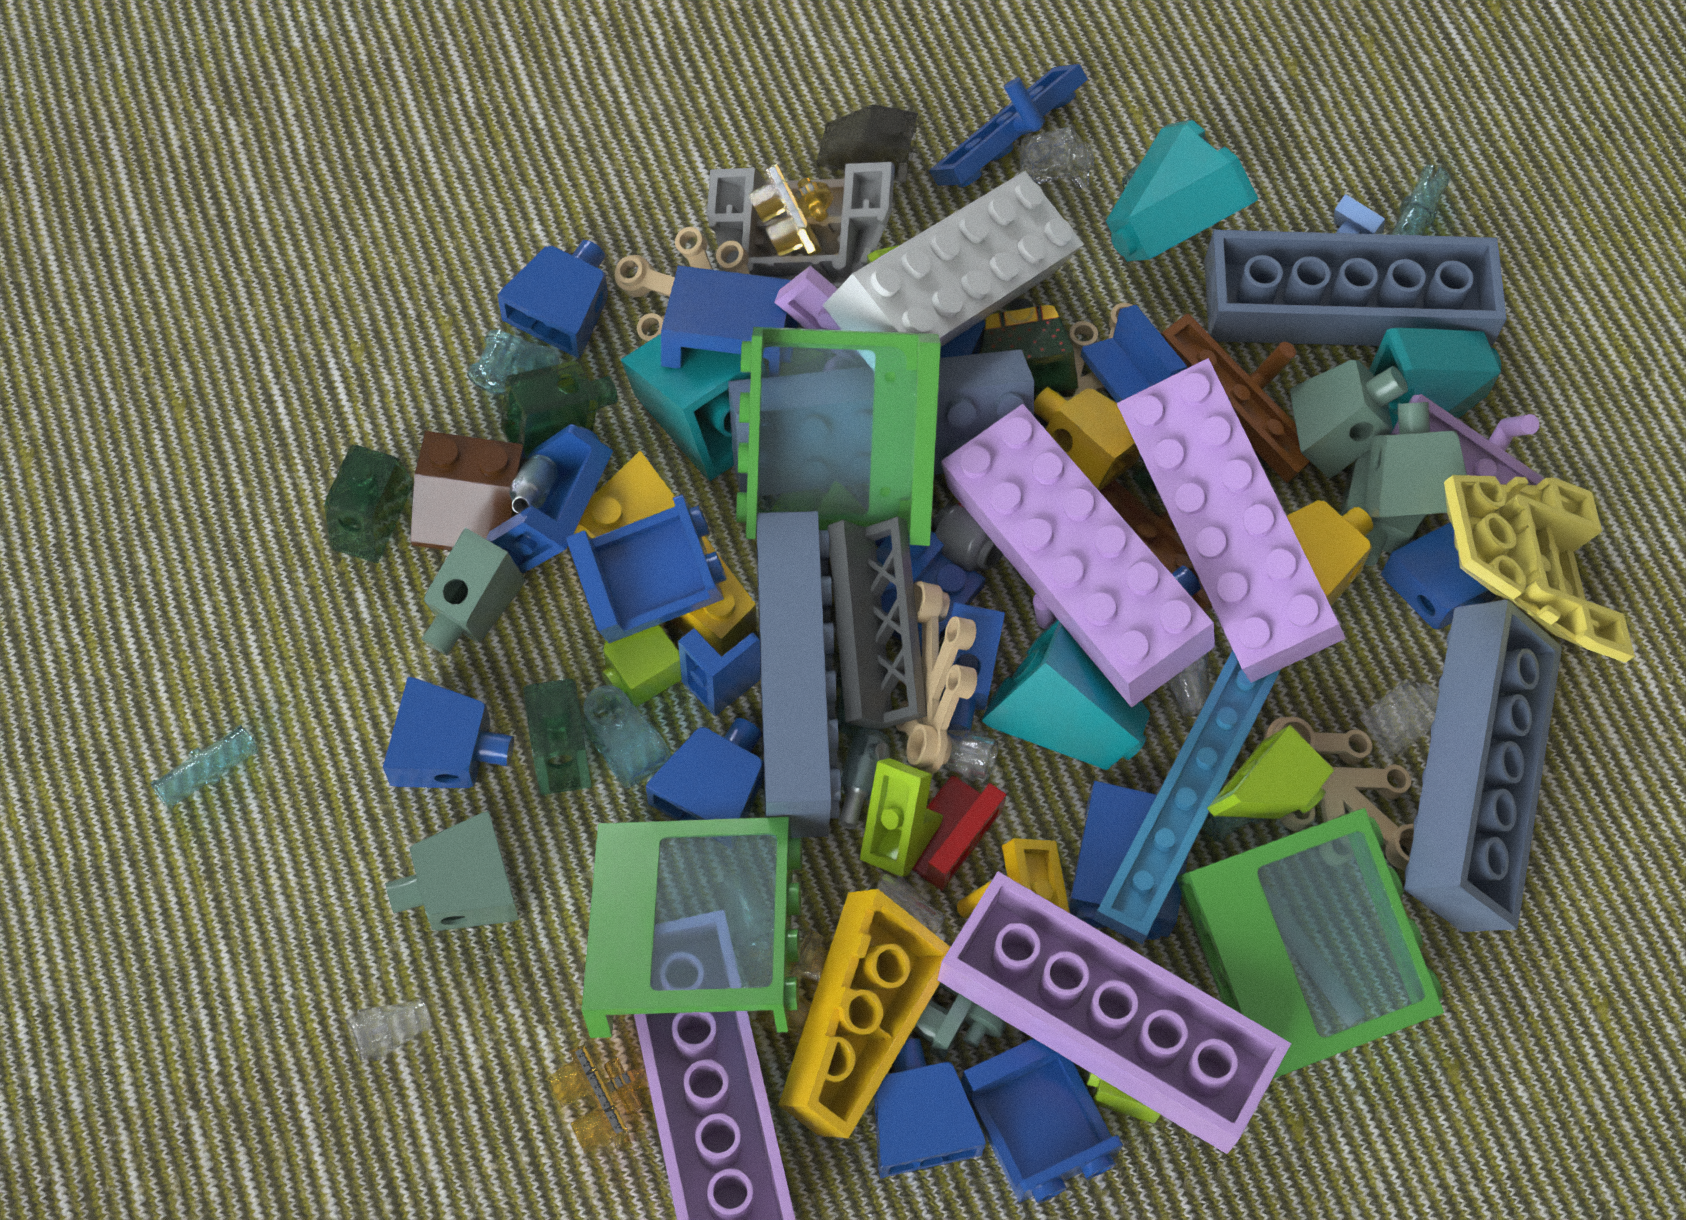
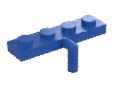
[929,64,1088,188]

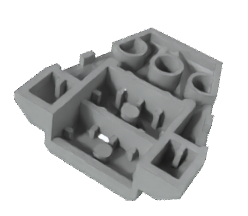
[707,162,895,351]

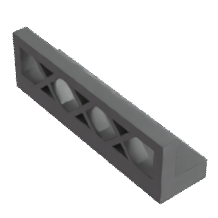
[827,517,927,730]

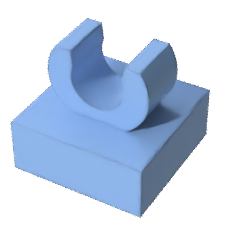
[1334,194,1385,234]

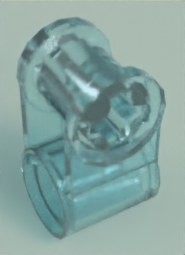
[467,330,565,408]
[584,685,672,789]

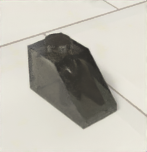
[817,104,918,183]

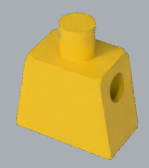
[1034,387,1141,491]
[1287,500,1373,606]

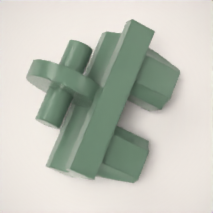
[913,982,1006,1060]

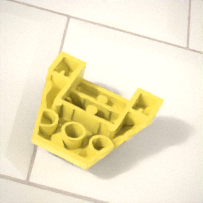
[1444,475,1635,663]

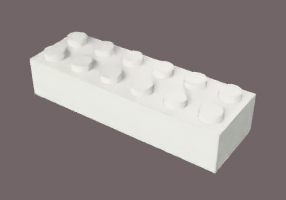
[822,171,1084,371]

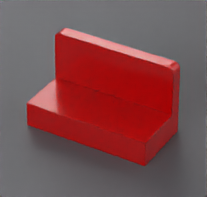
[912,776,1007,891]

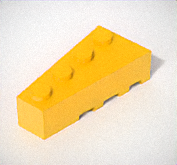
[574,451,756,657]
[778,889,951,1138]

